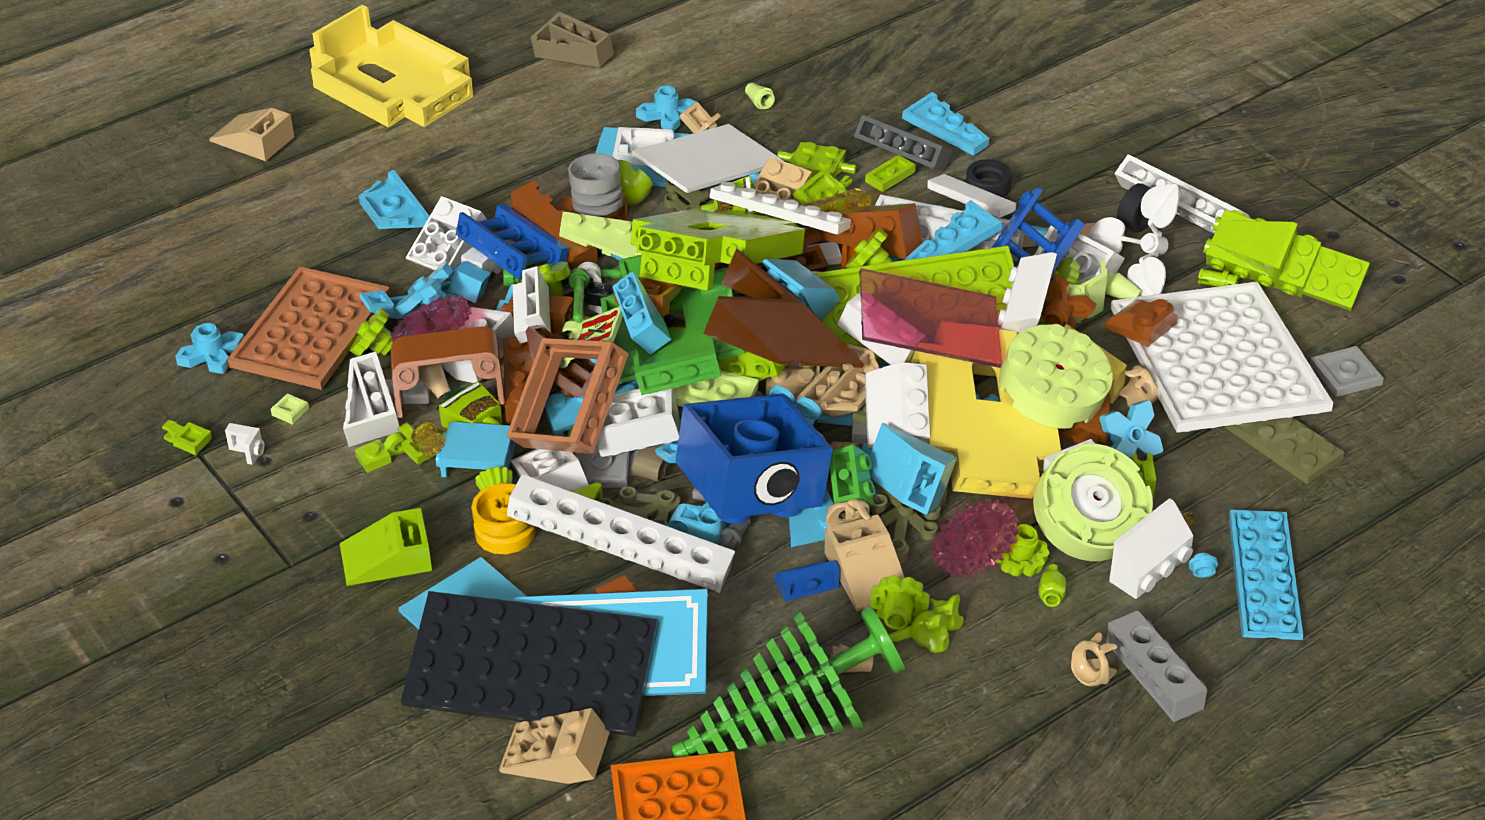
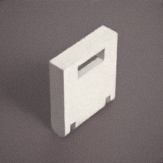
[613,127,674,166]

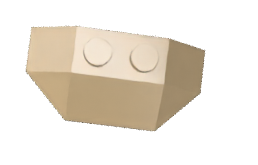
[796,344,879,418]

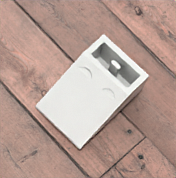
[406,196,487,271]

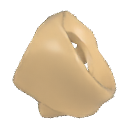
[1118,365,1159,408]
[825,499,871,528]
[1071,632,1117,687]

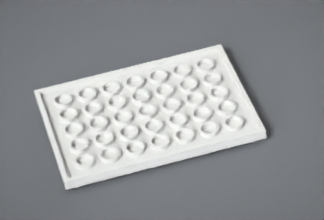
[1111,282,1333,432]

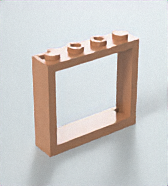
[506,338,629,454]

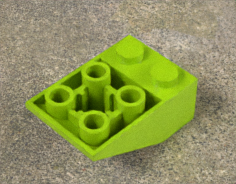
[340,508,432,586]

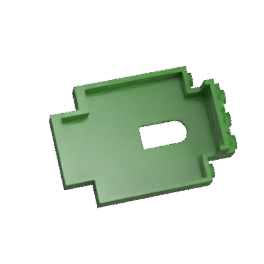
[601,254,745,396]

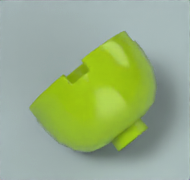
[618,160,653,206]

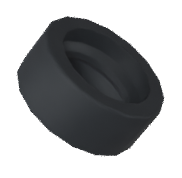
[966,159,1012,198]
[1117,183,1151,232]

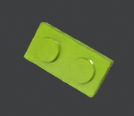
[865,155,916,192]

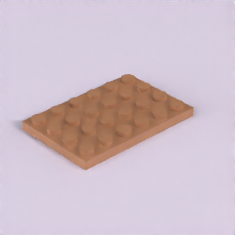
[227,266,391,390]

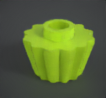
[475,466,512,491]

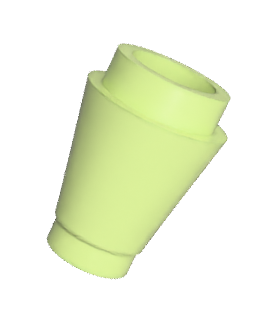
[745,83,775,109]
[1106,272,1142,299]

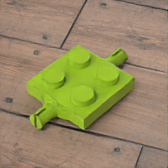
[777,142,857,178]
[793,168,857,212]

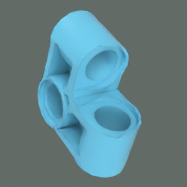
[667,502,730,544]

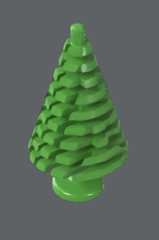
[672,605,906,758]

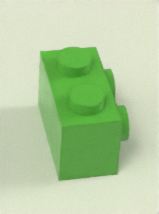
[830,445,875,511]

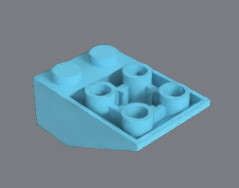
[763,259,840,321]
[869,422,957,515]

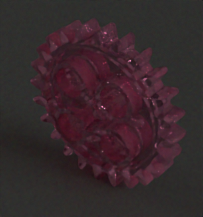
[391,294,471,342]
[931,498,1020,578]

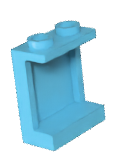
[436,422,516,478]

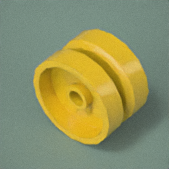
[471,483,536,554]

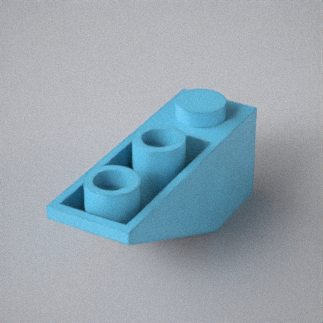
[612,271,671,355]

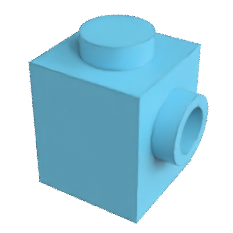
[448,261,491,303]

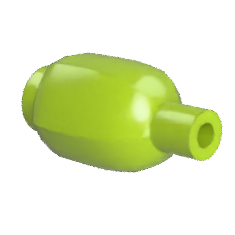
[1038,564,1066,607]

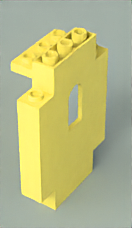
[309,5,473,128]
[911,323,1061,499]

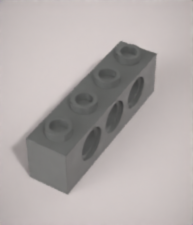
[853,115,953,172]

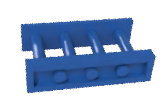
[991,187,1085,275]
[455,204,569,280]

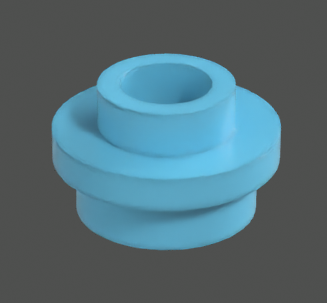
[1189,553,1218,578]

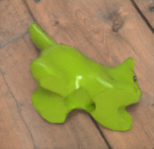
[889,594,964,653]

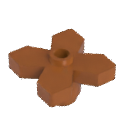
[1041,274,1096,329]

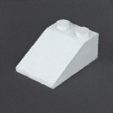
[511,449,589,491]

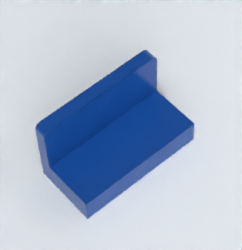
[774,560,839,601]

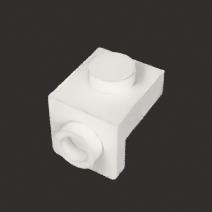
[225,423,265,465]

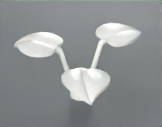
[1088,184,1179,297]

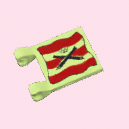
[559,306,623,368]

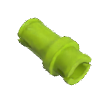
[1198,268,1239,287]

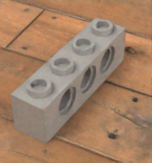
[1106,611,1207,722]

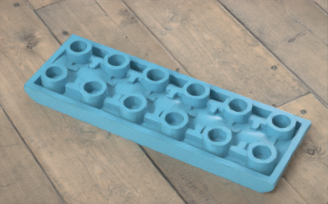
[1229,510,1303,640]

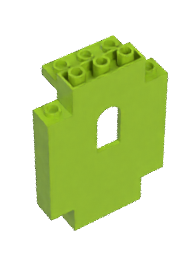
[631,209,805,291]

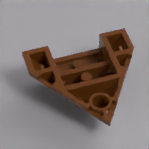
[525,325,623,398]

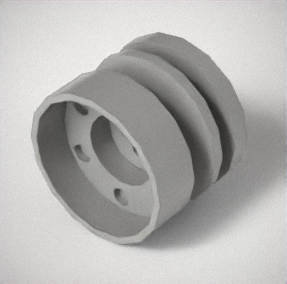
[568,153,623,216]

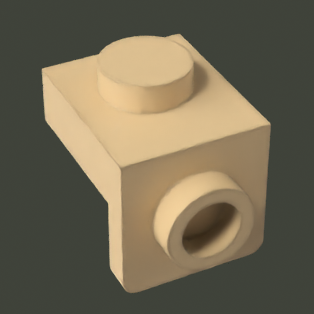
[679,101,721,133]

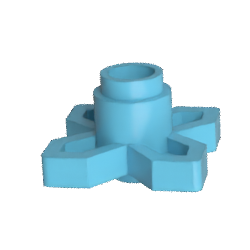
[636,86,696,131]
[395,262,453,316]
[175,323,244,374]
[1099,400,1163,460]

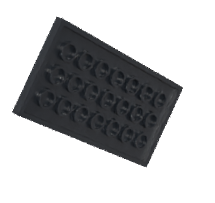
[401,591,659,737]

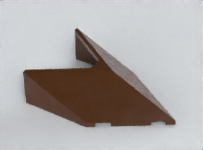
[703,248,864,368]

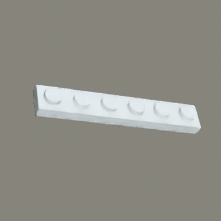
[710,182,851,235]

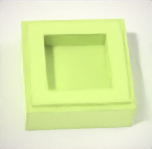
[271,393,309,425]

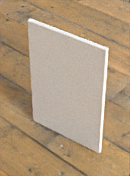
[632,124,784,193]

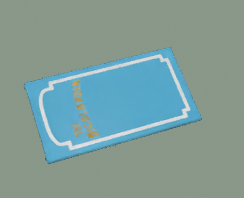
[515,589,709,696]

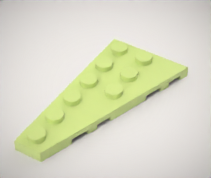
[559,212,642,259]

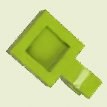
[162,420,212,455]
[397,423,440,465]
[355,432,404,473]
[1132,453,1156,499]

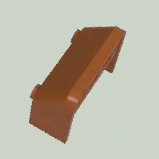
[391,326,505,418]

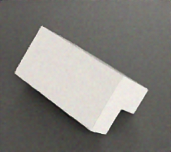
[513,267,551,343]

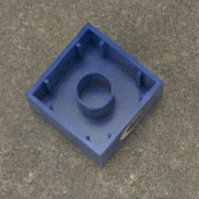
[675,394,833,524]

